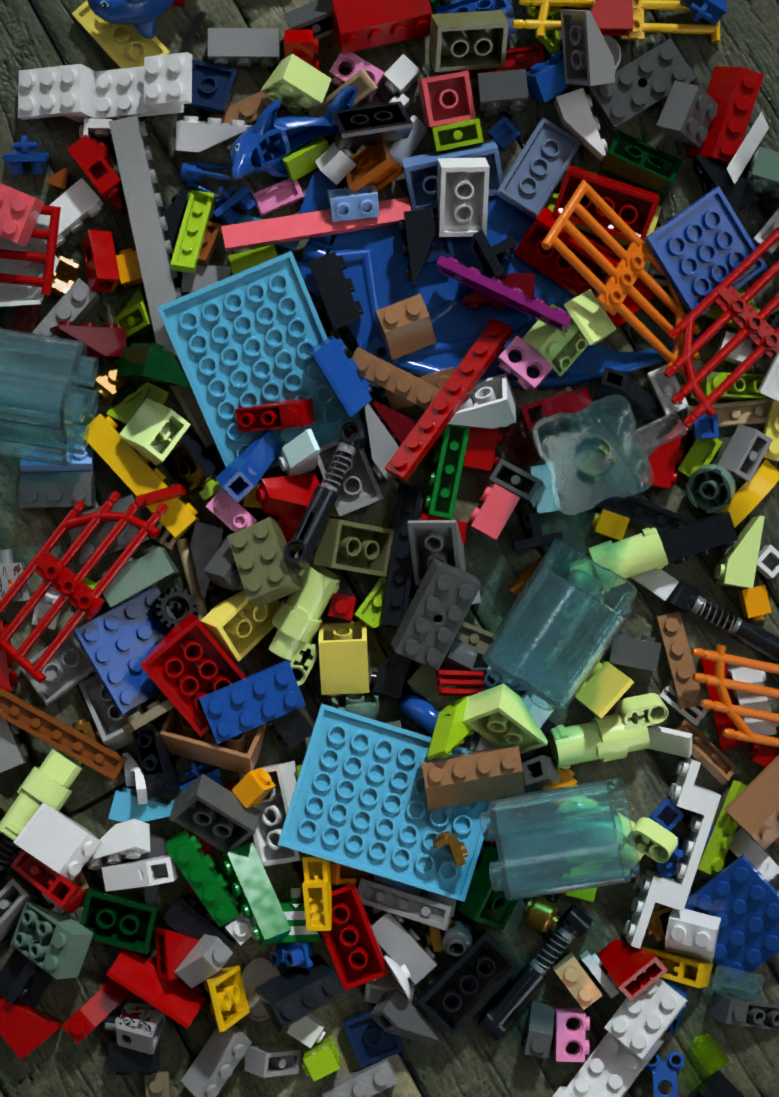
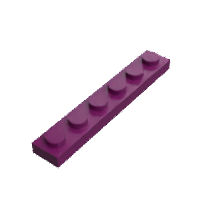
[436,255,571,333]

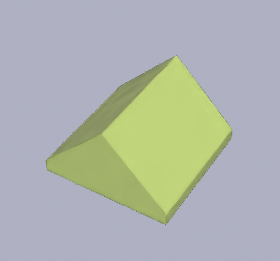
[564,289,616,345]

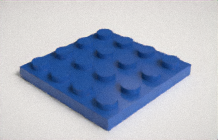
[643,186,767,319]
[73,586,176,715]
[670,854,779,984]

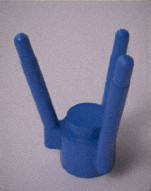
[180,161,232,199]

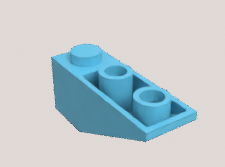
[108,786,175,822]

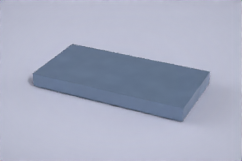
[495,117,582,219]

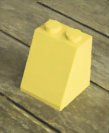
[318,621,369,696]

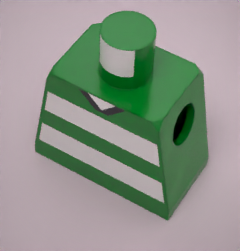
[274,886,321,943]

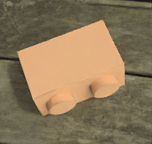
[552,952,603,1010]

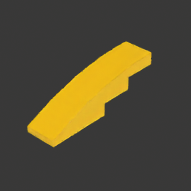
[302,853,332,931]

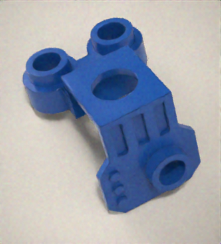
[644,1051,685,1097]

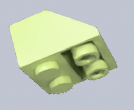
[261,54,332,115]
[522,304,589,377]
[118,398,191,465]

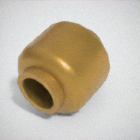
[522,897,560,933]

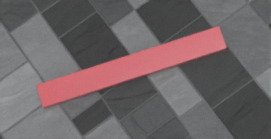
[221,197,411,252]

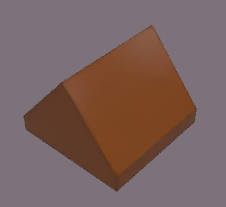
[46,168,72,193]

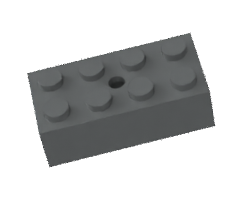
[587,38,696,135]
[391,558,481,670]

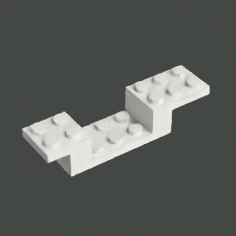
[18,52,192,123]
[623,757,721,949]
[552,978,688,1097]

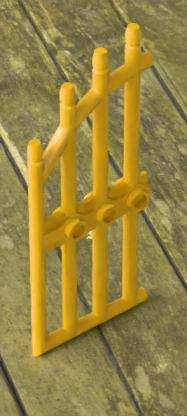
[512,0,721,43]

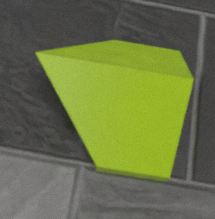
[113,285,153,339]

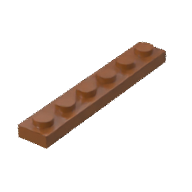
[0,688,128,781]

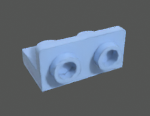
[327,185,380,222]

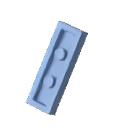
[20,447,95,472]

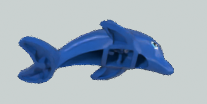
[87,0,175,39]
[228,86,358,179]

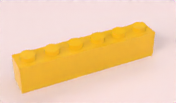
[79,414,199,539]

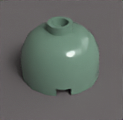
[686,464,736,513]
[331,690,379,720]

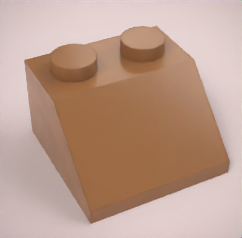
[374,294,437,361]

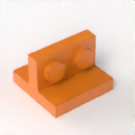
[346,142,404,193]

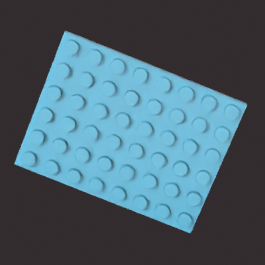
[157,251,365,471]
[278,703,496,902]

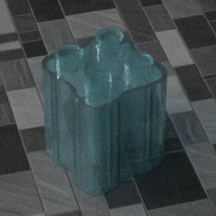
[0,328,99,466]
[533,395,654,517]
[483,539,637,711]
[480,777,640,901]

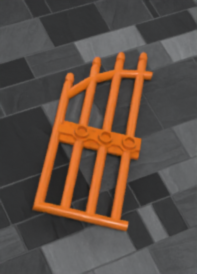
[541,180,701,381]
[691,644,779,748]

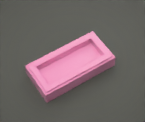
[252,178,304,217]

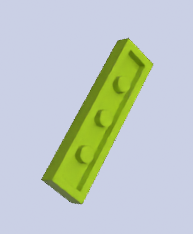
[170,190,215,274]
[698,780,747,877]

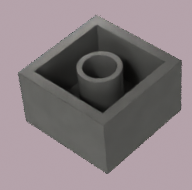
[476,69,528,117]
[656,80,719,148]

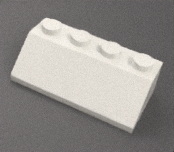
[240,761,304,866]

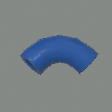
[398,693,440,735]

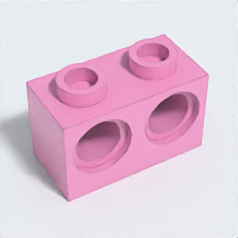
[329,52,384,102]
[497,335,554,392]
[206,488,259,532]
[554,1008,590,1062]

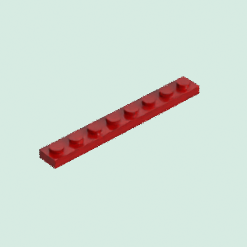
[385,319,513,482]

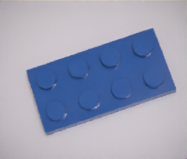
[198,660,306,744]

